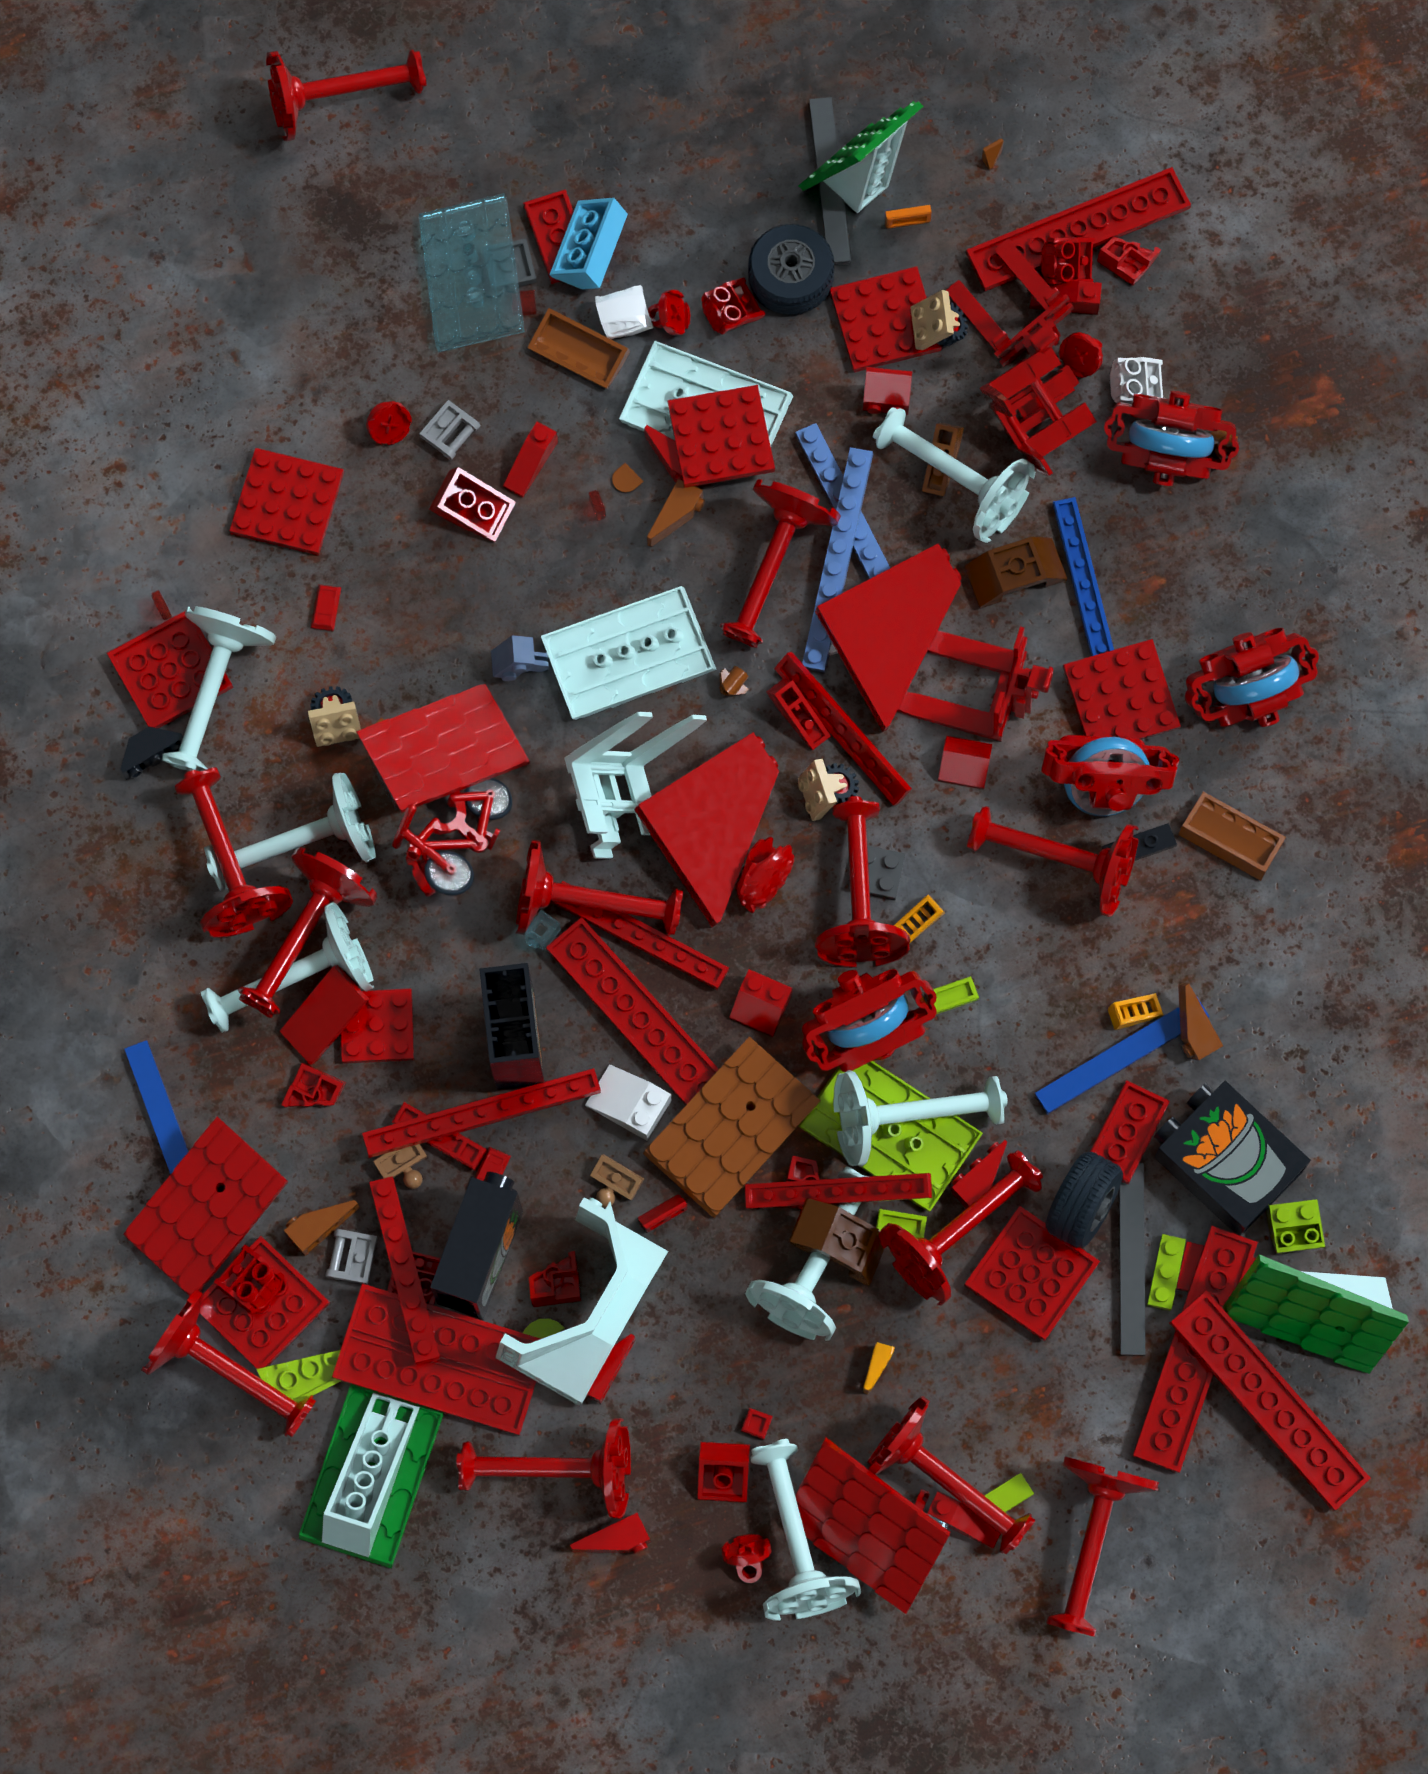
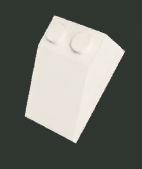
[585,1064,672,1141]

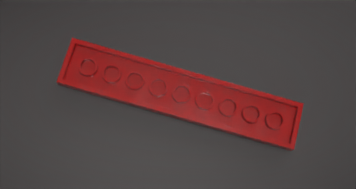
[966,167,1191,291]
[546,917,719,1105]
[1133,1226,1258,1473]
[1169,1290,1371,1511]

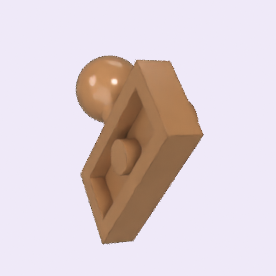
[373,1144,427,1189]
[590,1154,644,1208]

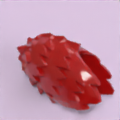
[735,837,794,913]

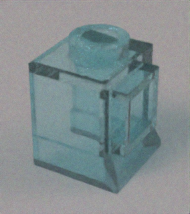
[524,910,561,951]

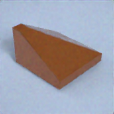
[982,138,1004,170]

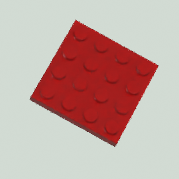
[830,266,942,373]
[667,385,775,488]
[230,448,344,556]
[107,611,234,728]
[1063,639,1181,740]
[964,1206,1100,1341]
[199,1236,330,1369]

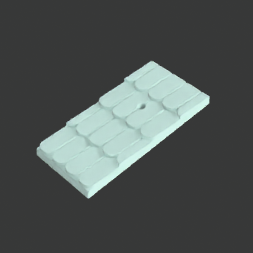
[619,341,793,446]
[541,586,717,720]

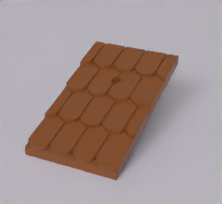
[643,1036,821,1218]

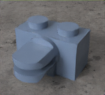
[491,635,549,681]

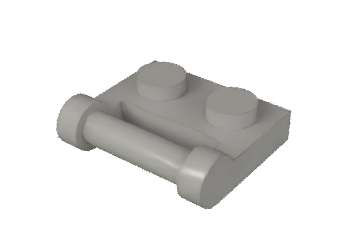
[419,400,481,460]
[325,1229,378,1285]

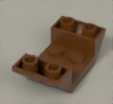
[964,537,1067,608]
[788,1198,884,1286]

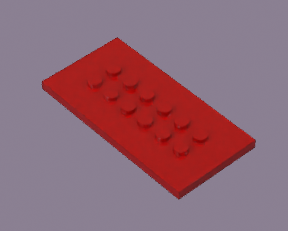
[332,1284,540,1436]

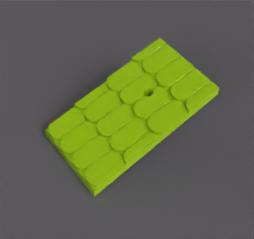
[798,1061,983,1212]

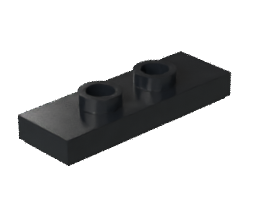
[1102,823,1177,861]

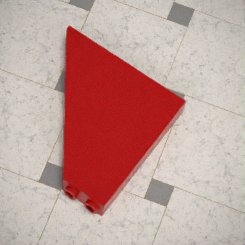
[815,543,962,732]
[634,732,779,928]

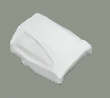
[595,285,654,339]
[1110,357,1163,403]

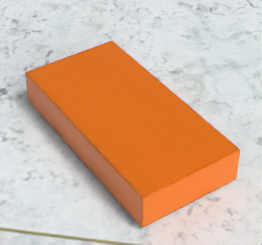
[885,205,931,228]

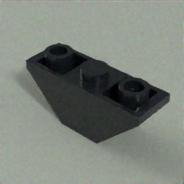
[120,727,183,780]

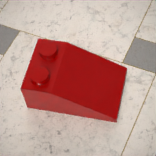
[429,467,516,542]

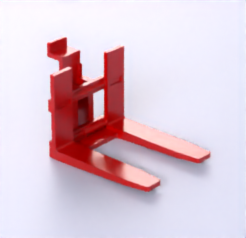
[979,347,1097,476]
[897,626,1053,742]

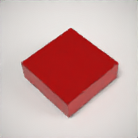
[741,1408,773,1440]

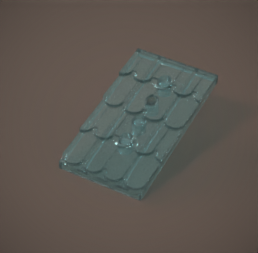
[419,193,525,352]

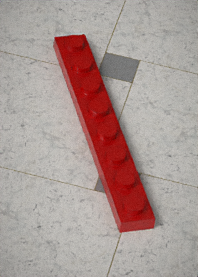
[774,652,912,806]
[551,881,729,990]
[745,1173,932,1209]
[369,1176,440,1365]

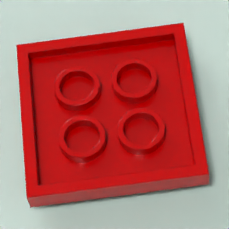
[341,989,414,1064]

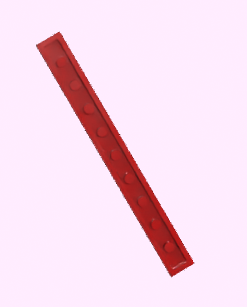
[362,1068,601,1158]

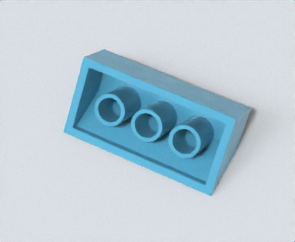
[549,198,628,289]

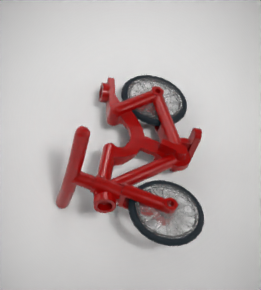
[392,778,512,896]

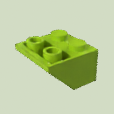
[1266,1199,1325,1254]

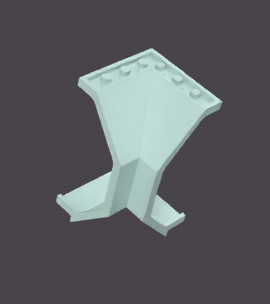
[496,1198,668,1407]

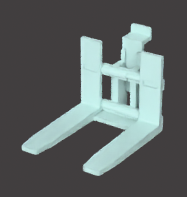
[564,712,707,859]

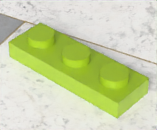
[1147,1234,1186,1311]

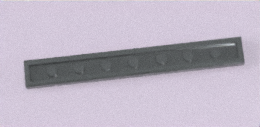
[809,97,851,265]
[1119,1163,1145,1356]

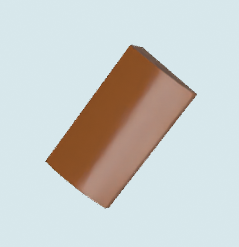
[527,308,630,389]
[1178,791,1286,881]

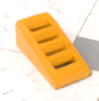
[894,895,945,944]
[1108,993,1163,1030]
[863,1342,895,1394]

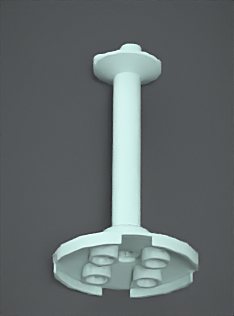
[873,407,1036,543]
[162,606,276,771]
[204,773,376,891]
[201,902,374,1033]
[833,1070,1007,1167]
[745,1167,869,1341]
[750,1439,861,1621]

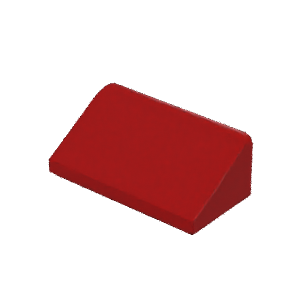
[638,1195,687,1233]

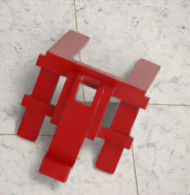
[946,239,1074,367]

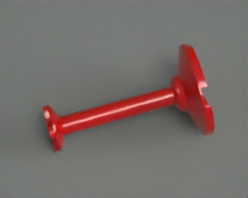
[266,49,427,141]
[720,479,841,648]
[175,767,293,938]
[815,796,910,968]
[967,806,1139,917]
[516,840,683,936]
[238,847,377,1018]
[879,1150,1043,1306]
[141,1289,316,1437]
[867,1396,1035,1554]
[456,1418,631,1519]
[1046,1456,1159,1637]

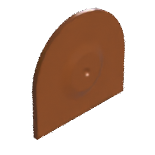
[612,463,644,492]

